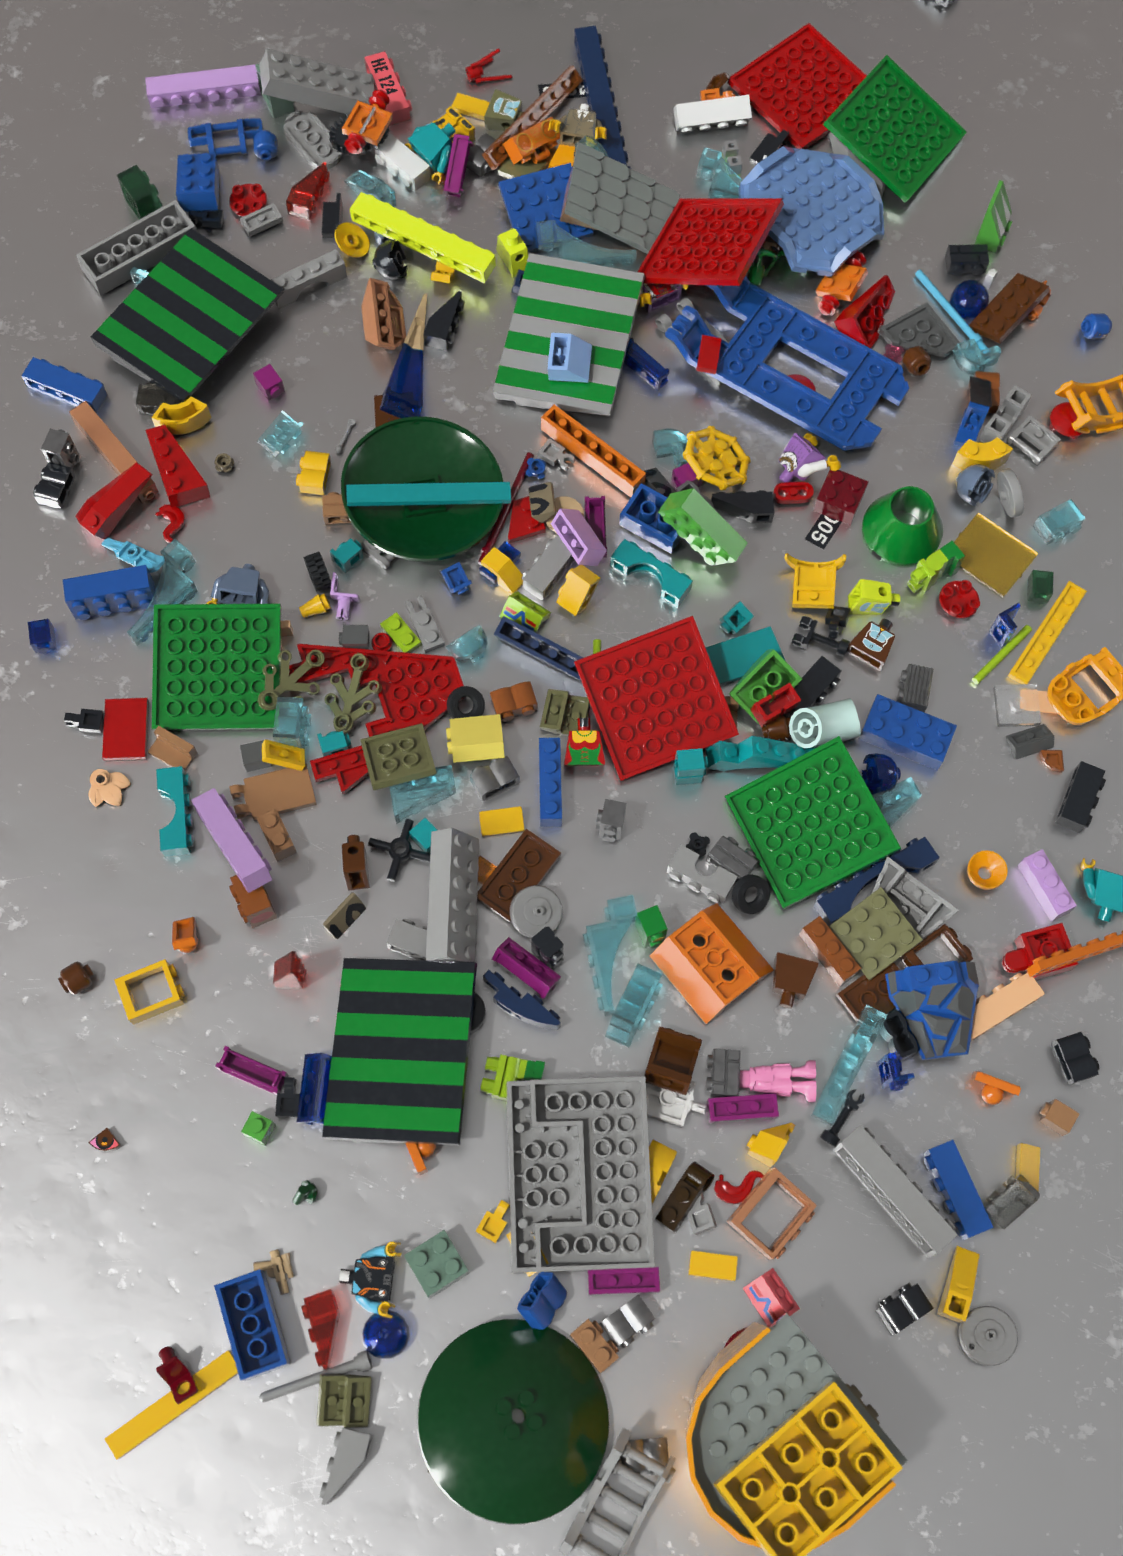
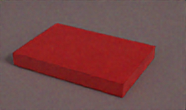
[102,698,149,761]

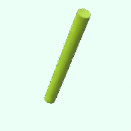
[972,625,1032,684]

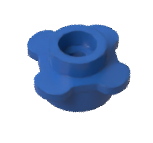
[525,458,546,479]

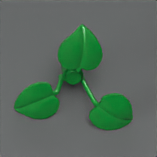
[747,249,785,286]

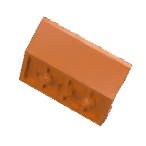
[649,903,774,1025]

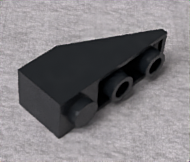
[423,291,465,351]
[711,490,775,523]

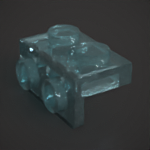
[257,411,303,457]

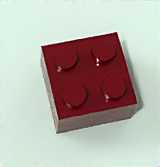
[813,469,869,525]

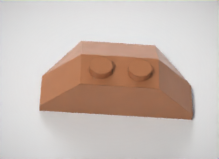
[361,278,406,350]

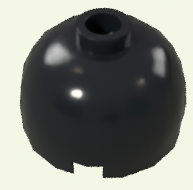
[372,239,407,280]

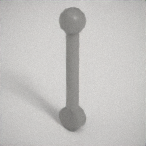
[335,418,356,453]

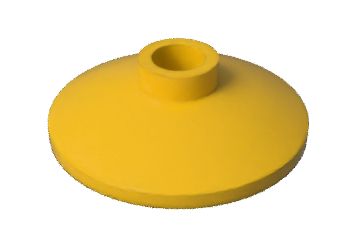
[335,222,370,258]

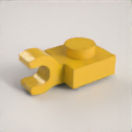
[476,1200,510,1244]

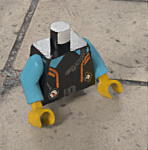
[339,1242,402,1318]

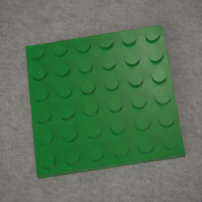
[823,55,967,203]
[152,604,281,730]
[725,736,901,910]

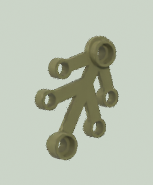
[258,650,324,711]
[324,653,382,734]

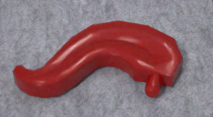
[155,504,185,543]
[714,1170,764,1204]

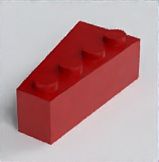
[145,425,210,507]

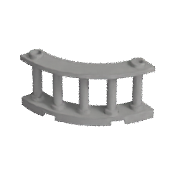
[559,1428,676,1556]

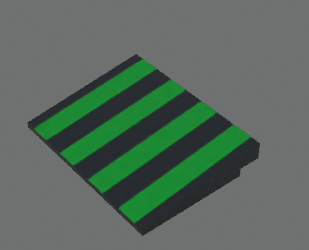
[90,228,285,402]
[322,958,477,1145]

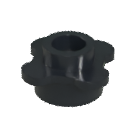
[686,832,710,856]

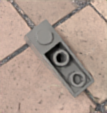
[319,1428,373,1505]

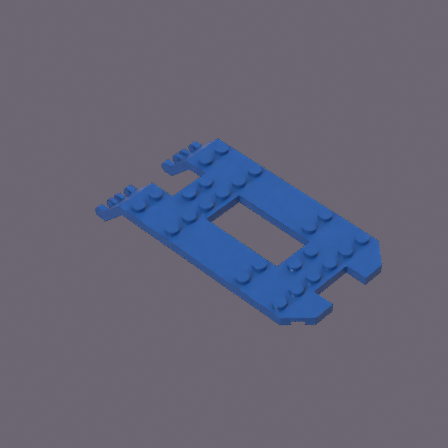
[665,275,909,451]

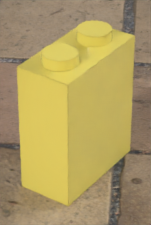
[446,714,505,763]

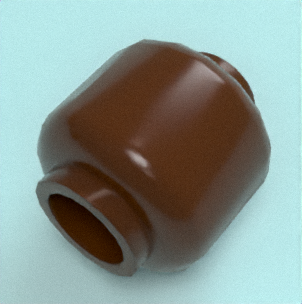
[902,346,932,376]
[762,714,791,741]
[58,961,94,995]

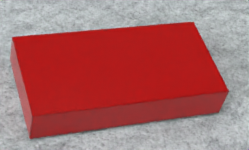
[696,335,722,374]

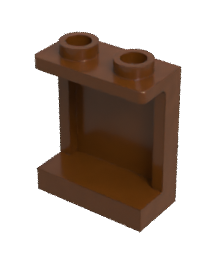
[644,1027,702,1096]

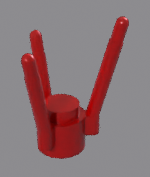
[465,48,513,84]

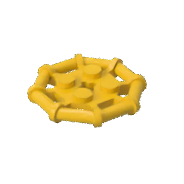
[683,426,751,490]

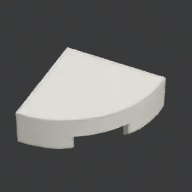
[983,269,998,289]

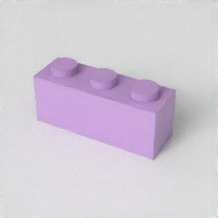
[551,508,607,566]
[1018,849,1077,922]

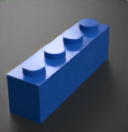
[22,357,107,413]
[539,738,562,827]
[923,1140,994,1240]

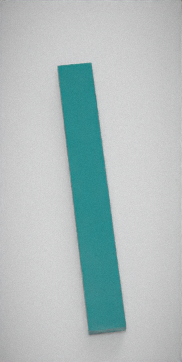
[346,482,511,506]

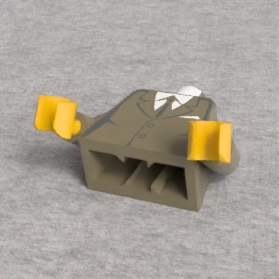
[548,104,607,149]

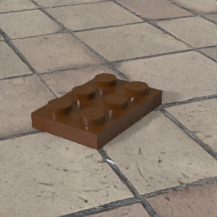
[836,963,900,1031]

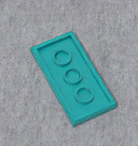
[705,626,786,686]

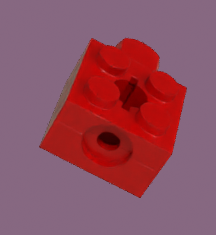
[1002,923,1078,980]

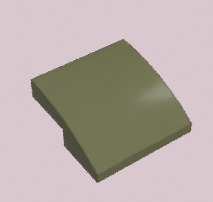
[497,156,548,179]
[540,689,590,737]
[316,1374,371,1428]

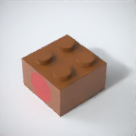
[229,875,277,928]

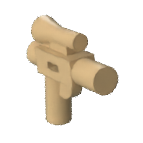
[253,1249,294,1295]

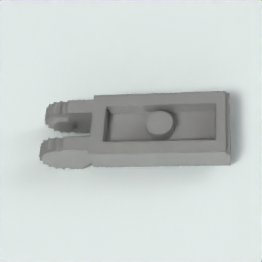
[405,595,445,653]

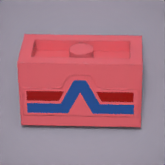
[743,1268,800,1328]

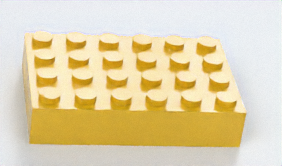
[713,1382,903,1556]

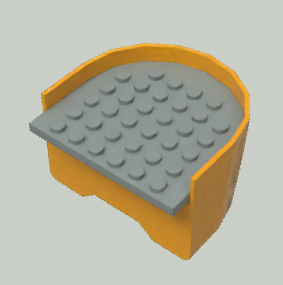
[685,1313,908,1549]

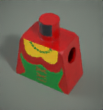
[564,718,605,766]

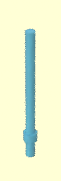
[915,270,991,357]

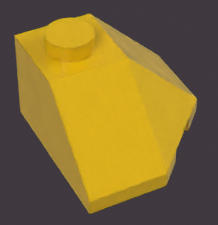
[746,1123,795,1168]

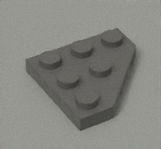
[879,302,962,357]

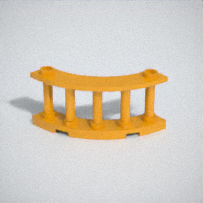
[1055,374,1123,434]

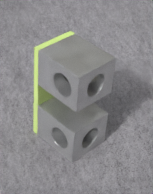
[722,140,743,177]

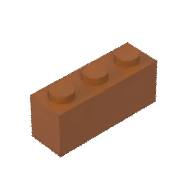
[799,916,861,987]

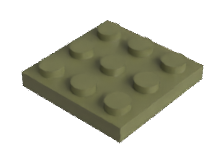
[360,723,437,791]
[829,887,923,981]

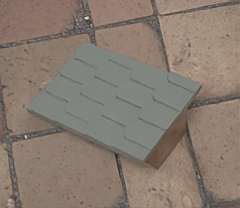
[560,142,680,254]

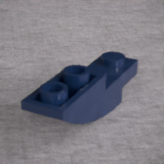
[483,970,561,1030]

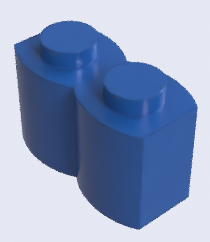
[517,1272,567,1330]

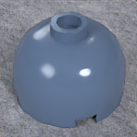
[956,464,995,506]

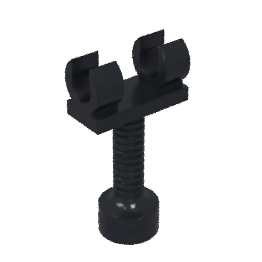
[791,616,850,657]
[820,1089,864,1147]

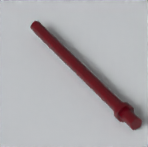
[478,452,534,566]

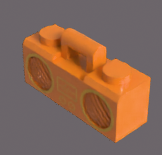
[503,116,560,165]

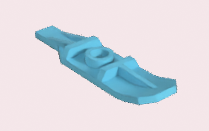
[101,537,165,573]

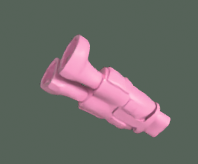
[739,1060,816,1102]

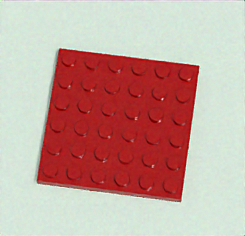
[727,23,867,149]
[637,198,784,286]
[574,616,739,781]

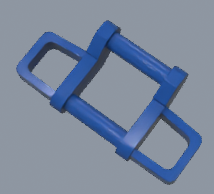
[187,118,263,156]

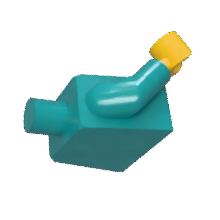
[404,123,456,185]
[1080,858,1123,922]

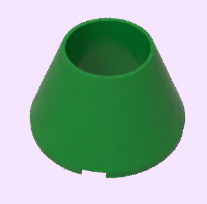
[862,486,943,566]

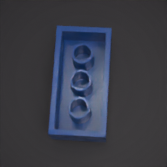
[63,565,158,620]
[859,694,957,771]
[214,1269,291,1381]

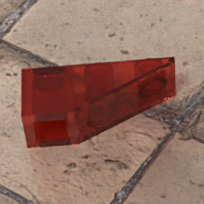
[286,162,330,220]
[273,951,307,989]
[301,1289,340,1370]

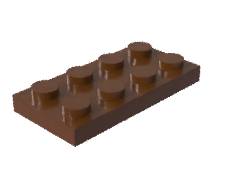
[969,273,1050,344]
[477,829,561,923]

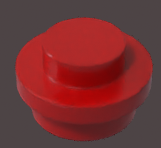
[371,633,392,651]

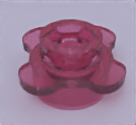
[883,344,904,363]

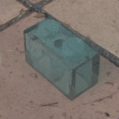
[1033,499,1085,545]

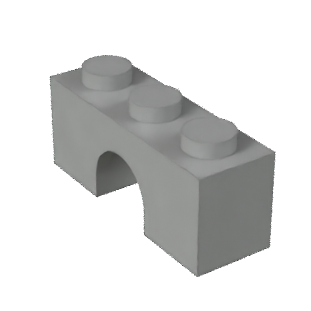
[979,385,1032,443]
[667,845,738,904]

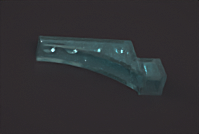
[696,147,743,198]
[535,220,637,267]
[127,539,197,646]
[582,895,637,1016]
[811,1004,887,1126]

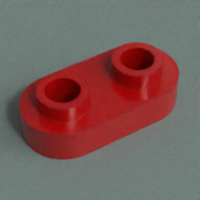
[773,482,814,504]

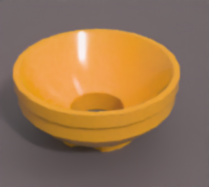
[967,850,1008,890]

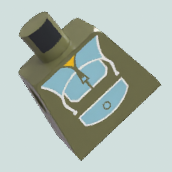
[484,89,523,132]

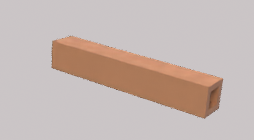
[69,401,158,503]

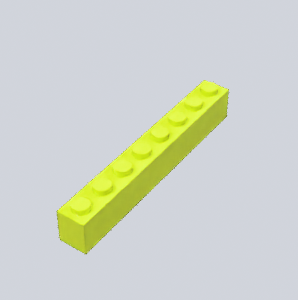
[350,192,496,283]

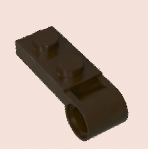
[655,1161,715,1232]

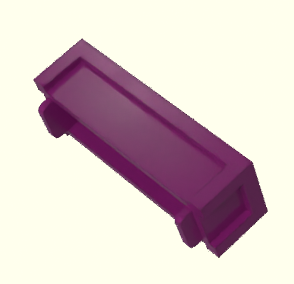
[444,134,474,198]
[585,496,607,558]
[492,937,561,999]
[215,1046,289,1095]
[707,1093,779,1124]
[587,1267,660,1296]

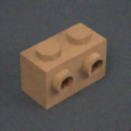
[570,1319,619,1374]

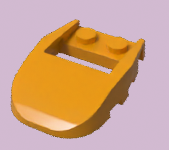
[1047,647,1123,726]

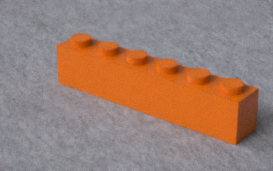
[541,404,646,497]

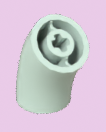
[789,698,861,748]

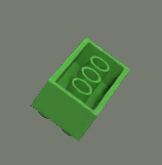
[658,488,748,566]

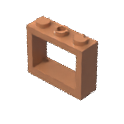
[726,1167,817,1260]

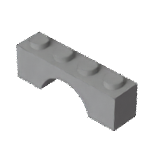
[271,249,347,309]

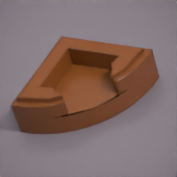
[1039,750,1064,772]

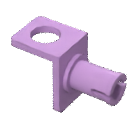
[330,572,360,620]

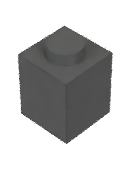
[339,625,370,649]
[240,740,272,772]

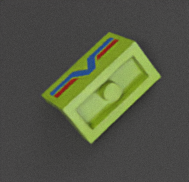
[500,591,551,633]

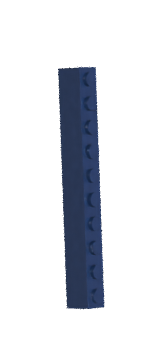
[574,26,631,169]

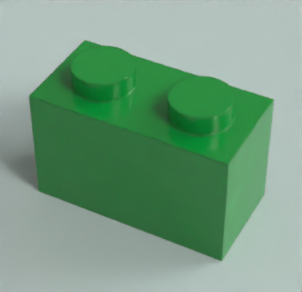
[635,905,668,948]

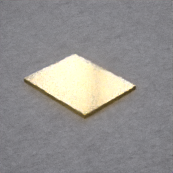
[954,513,1038,597]

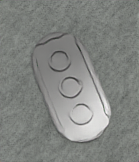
[284,111,342,169]

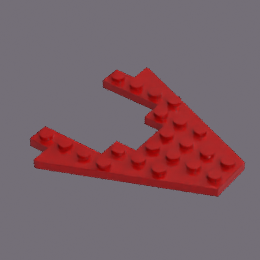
[289,644,466,794]

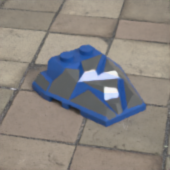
[885,961,979,1060]

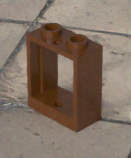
[900,924,973,967]

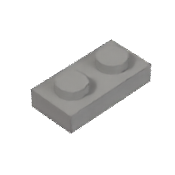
[240,203,283,237]

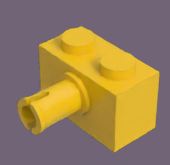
[556,565,601,616]

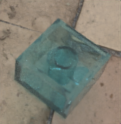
[273,697,311,749]

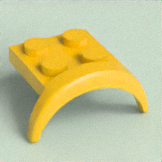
[785,553,846,609]

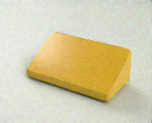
[479,806,525,837]
[1015,1143,1040,1194]

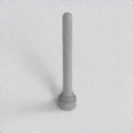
[259,1350,373,1402]

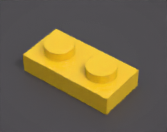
[262,739,305,771]

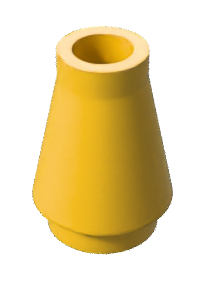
[299,593,331,618]

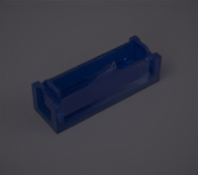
[624,338,670,391]
[296,1053,332,1125]

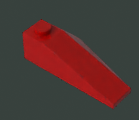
[834,275,895,349]
[75,462,153,540]

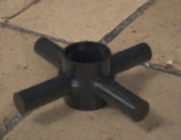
[368,819,430,882]

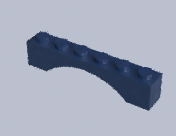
[814,837,940,927]

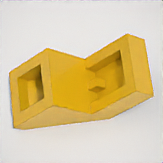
[431,261,456,283]
[481,547,523,594]

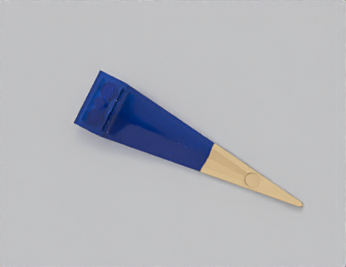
[380,293,427,418]

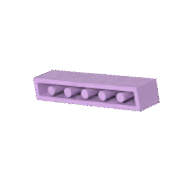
[145,64,261,108]
[191,788,272,893]

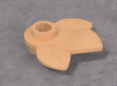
[88,769,131,807]

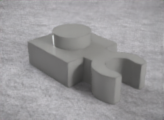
[538,438,575,471]
[687,1193,717,1235]

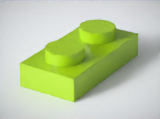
[380,612,422,653]

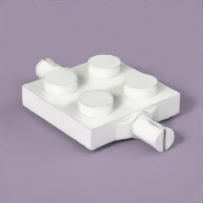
[646,1081,706,1127]

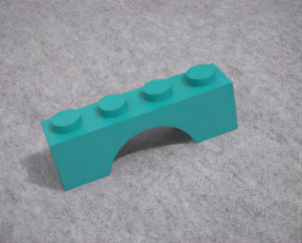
[610,539,693,608]
[156,766,194,857]

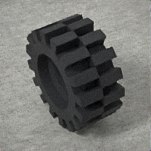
[303,551,331,592]

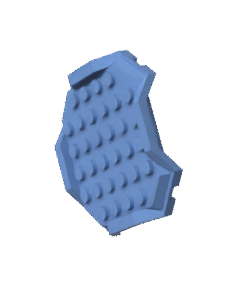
[739,146,884,277]

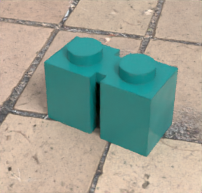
[674,748,708,785]

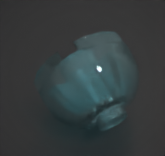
[446,625,488,664]

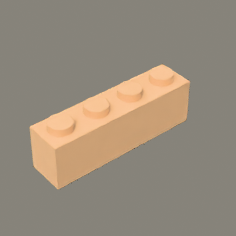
[970,972,1045,1042]

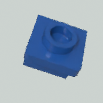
[440,562,472,595]

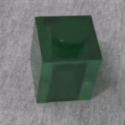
[1027,570,1053,604]

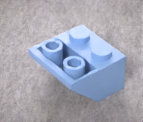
[547,333,592,383]

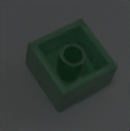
[117,165,163,220]

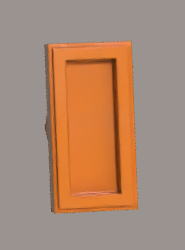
[172,917,198,953]
[971,1071,1021,1105]
[406,1143,436,1175]

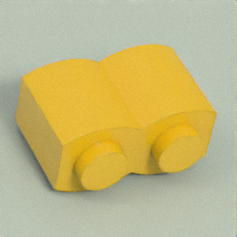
[296,451,331,495]

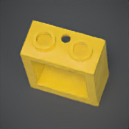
[114,959,185,1025]

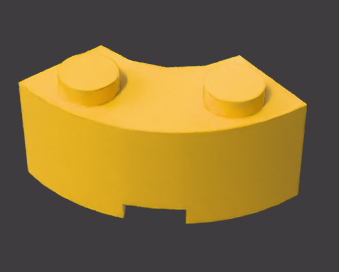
[152,397,212,435]
[952,437,1013,470]
[649,1139,677,1204]

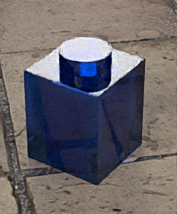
[28,618,56,654]

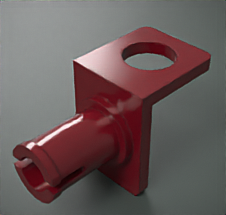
[156,1346,198,1404]

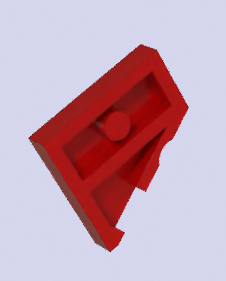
[508,496,546,544]

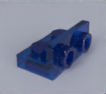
[877,1052,915,1092]

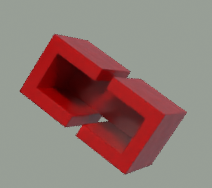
[750,683,801,728]

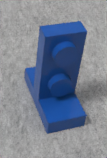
[953,401,989,447]

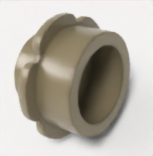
[214,453,234,473]

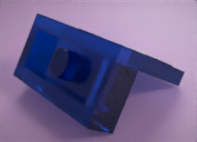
[989,603,1021,648]

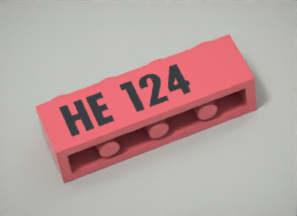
[364,51,412,126]

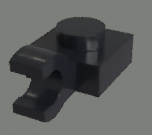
[189,210,224,228]
[825,606,850,639]
[64,709,104,733]
[275,1077,301,1118]

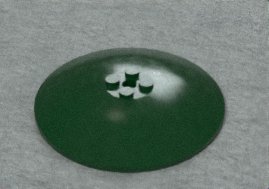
[341,416,503,561]
[417,1319,609,1525]

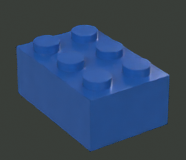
[176,153,220,212]
[619,483,682,554]

